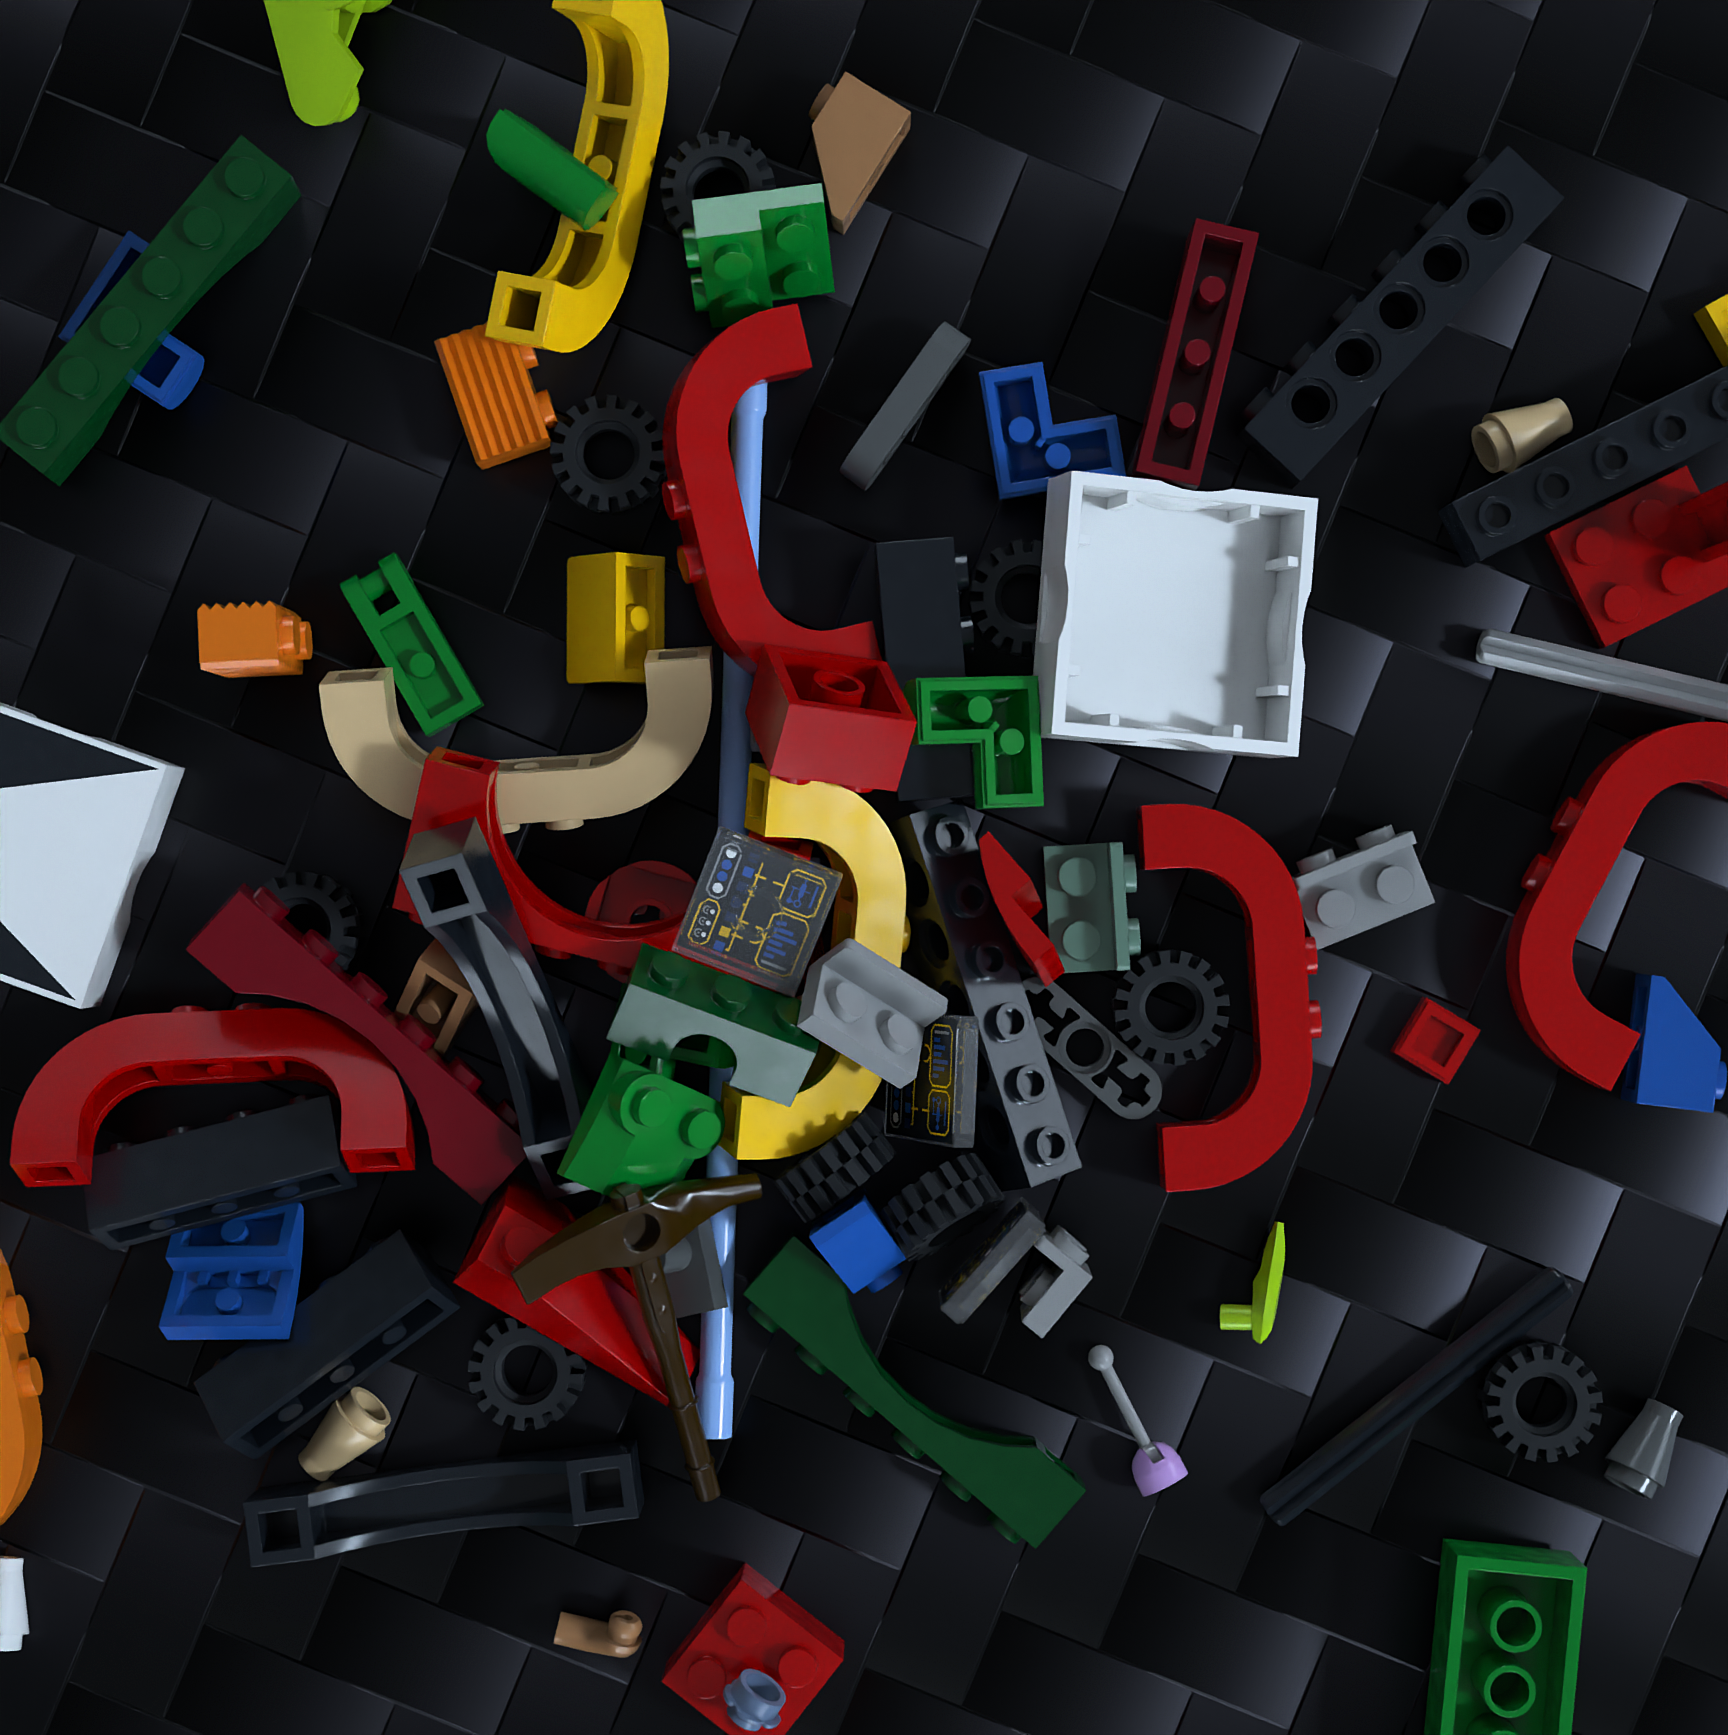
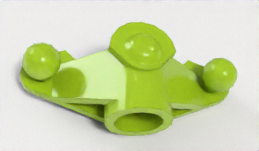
[262,0,392,126]

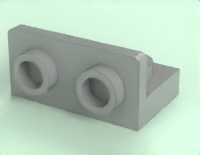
[1292,824,1435,950]
[797,938,948,1089]
[1019,1225,1093,1338]

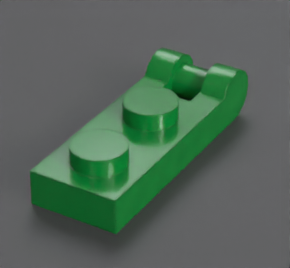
[339,552,485,737]

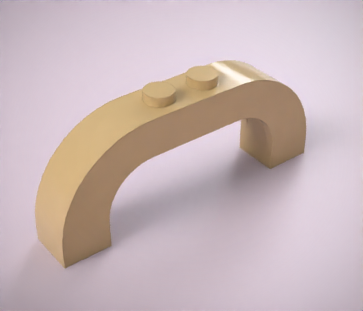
[319,646,714,834]

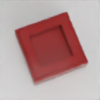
[1390,997,1481,1085]

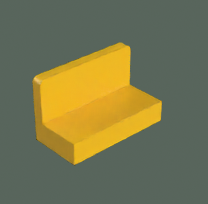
[566,552,665,685]

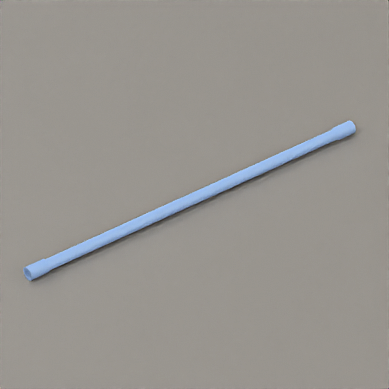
[695,383,768,1439]

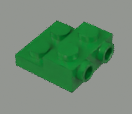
[683,183,835,328]

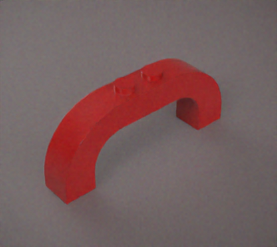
[662,303,882,677]
[1506,722,1728,1091]
[1136,804,1322,1192]
[10,1003,415,1187]

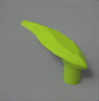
[1220,1221,1285,1344]

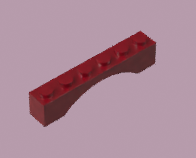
[186,883,527,1205]

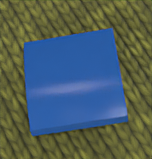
[159,1202,304,1340]

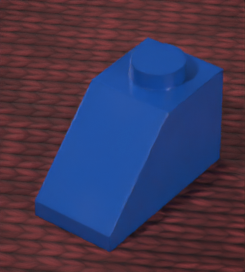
[1621,973,1727,1113]
[809,1187,906,1294]

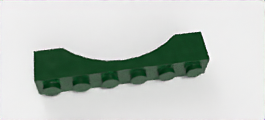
[0,135,302,487]
[743,1229,1086,1549]

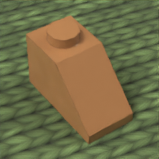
[808,71,911,235]
[394,938,479,1057]

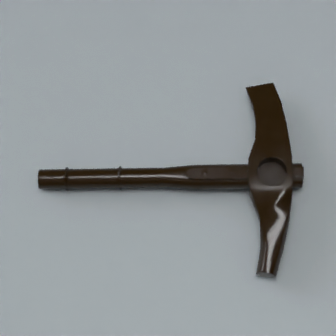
[511,1173,762,1502]

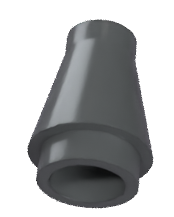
[1604,1398,1683,1500]

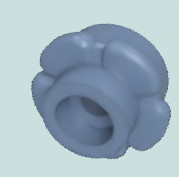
[723,1669,786,1731]

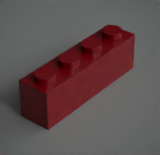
[1131,218,1259,491]

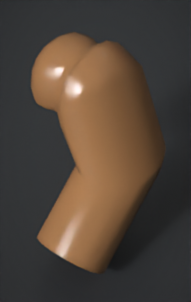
[553,1610,643,1658]

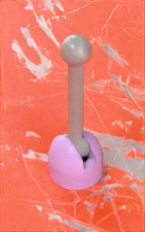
[1088,1345,1188,1496]

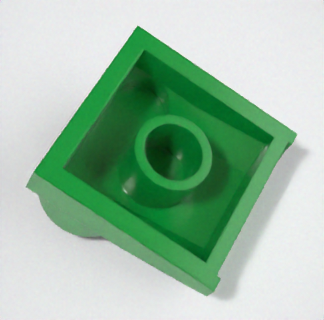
[557,1053,725,1197]

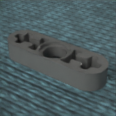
[839,321,971,491]
[1022,976,1162,1119]

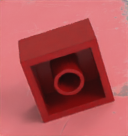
[745,644,917,793]
[661,1562,845,1735]

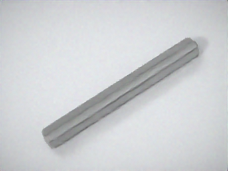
[1476,628,1728,722]

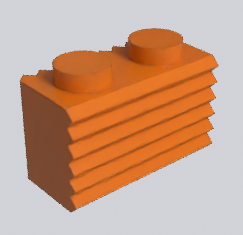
[434,322,559,470]
[197,601,313,678]

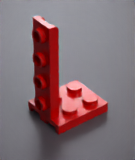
[1544,465,1728,649]

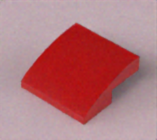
[979,831,1065,987]

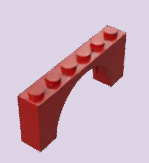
[392,746,814,993]

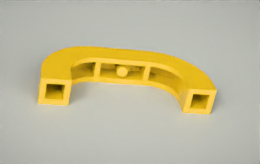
[485,0,669,353]
[718,763,911,1160]

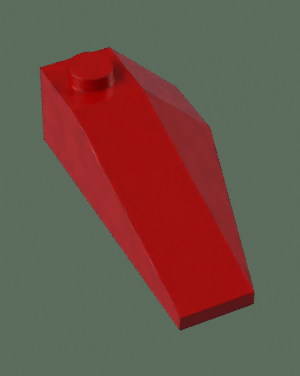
[453,1173,700,1406]

